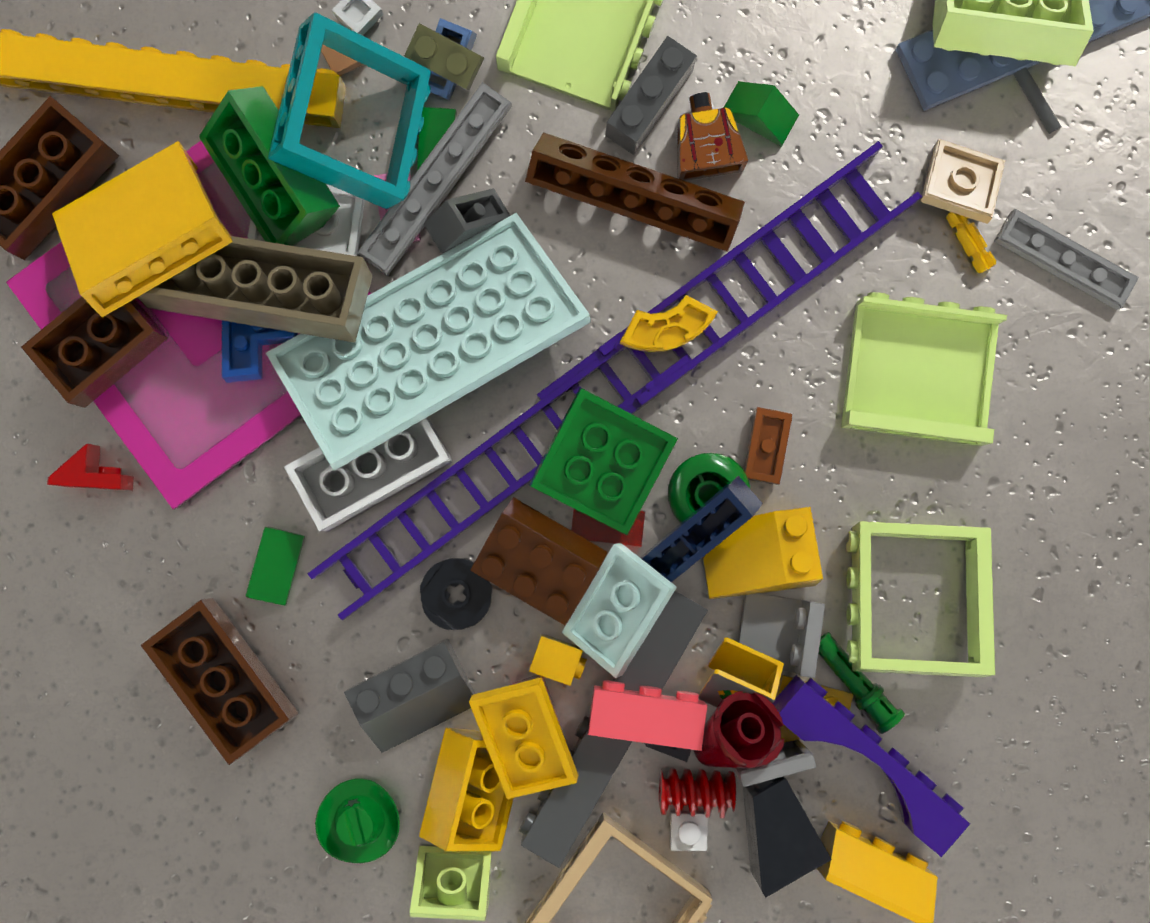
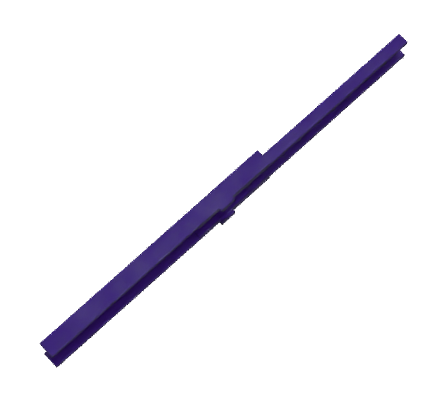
[307,141,922,620]

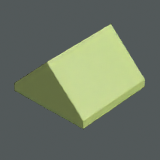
[410,846,492,921]

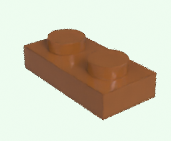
[744,407,793,485]

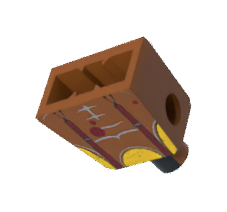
[677,92,748,181]

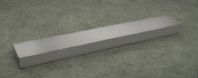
[357,82,512,276]

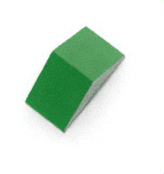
[723,81,799,147]

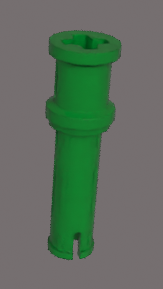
[818,632,905,734]

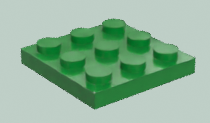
[529,387,678,535]

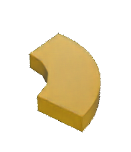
[620,295,718,352]

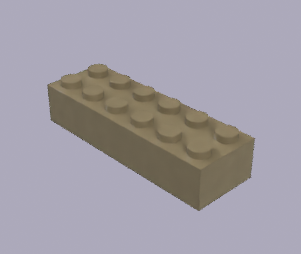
[137,236,373,343]

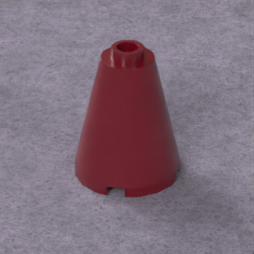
[694,691,784,768]

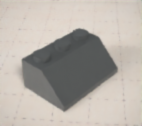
[344,639,475,753]

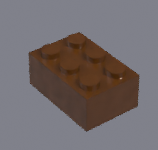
[21,297,168,408]
[470,497,608,626]

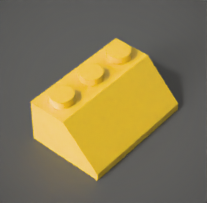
[419,728,514,851]
[817,821,938,923]

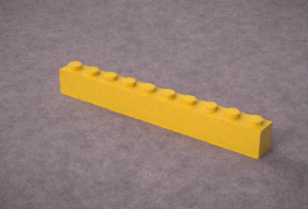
[0,29,346,129]

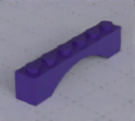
[773,675,970,858]

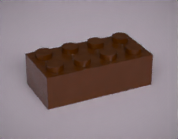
[0,96,120,261]
[141,598,299,765]

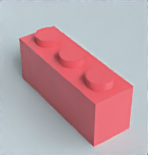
[588,680,708,751]

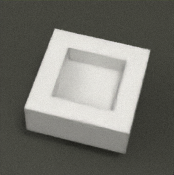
[332,0,383,36]
[670,810,708,851]

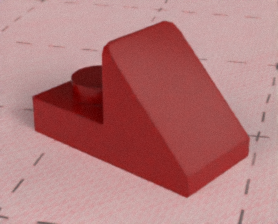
[47,444,134,491]

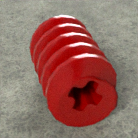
[659,768,736,819]

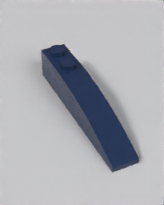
[640,476,763,582]

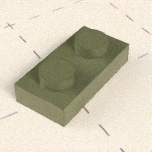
[404,23,484,90]

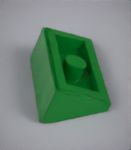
[246,527,305,606]

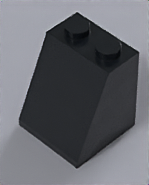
[743,776,832,898]

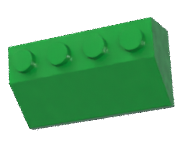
[199,86,340,246]

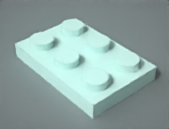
[562,543,677,678]

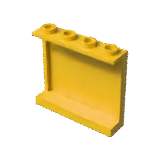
[52,141,233,318]

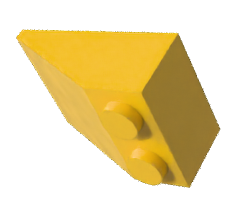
[702,507,823,599]

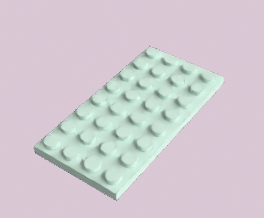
[266,213,591,471]

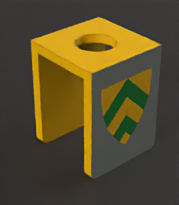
[699,637,784,707]

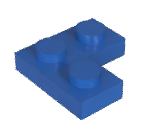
[222,320,298,383]

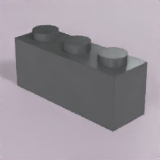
[605,36,697,155]

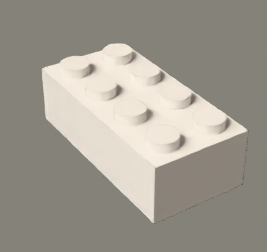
[284,417,453,532]

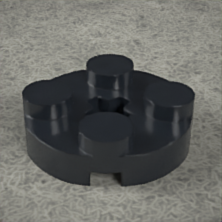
[420,558,493,630]

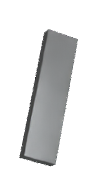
[994,209,1139,310]

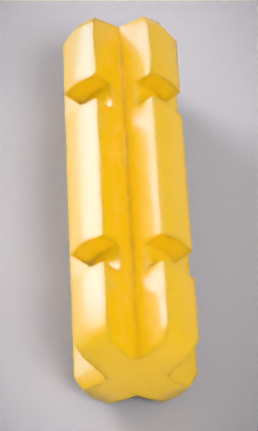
[946,212,996,273]

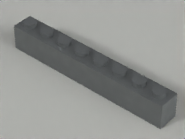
[519,591,708,868]

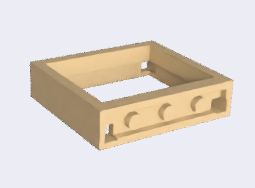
[525,813,713,923]

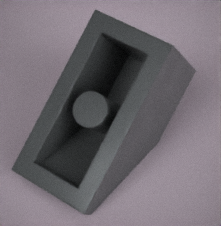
[423,188,511,253]

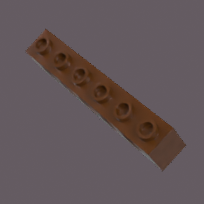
[525,132,745,252]

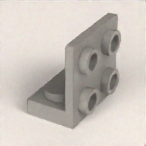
[738,593,825,678]

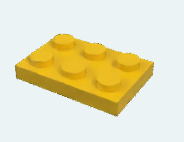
[469,677,579,799]

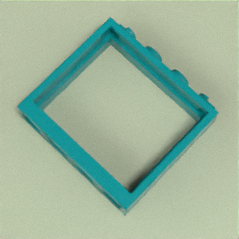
[268,12,431,209]

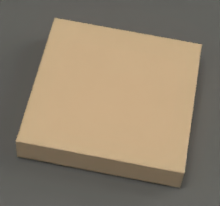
[920,139,1005,224]

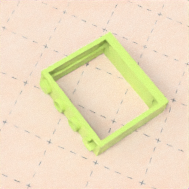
[846,521,995,678]

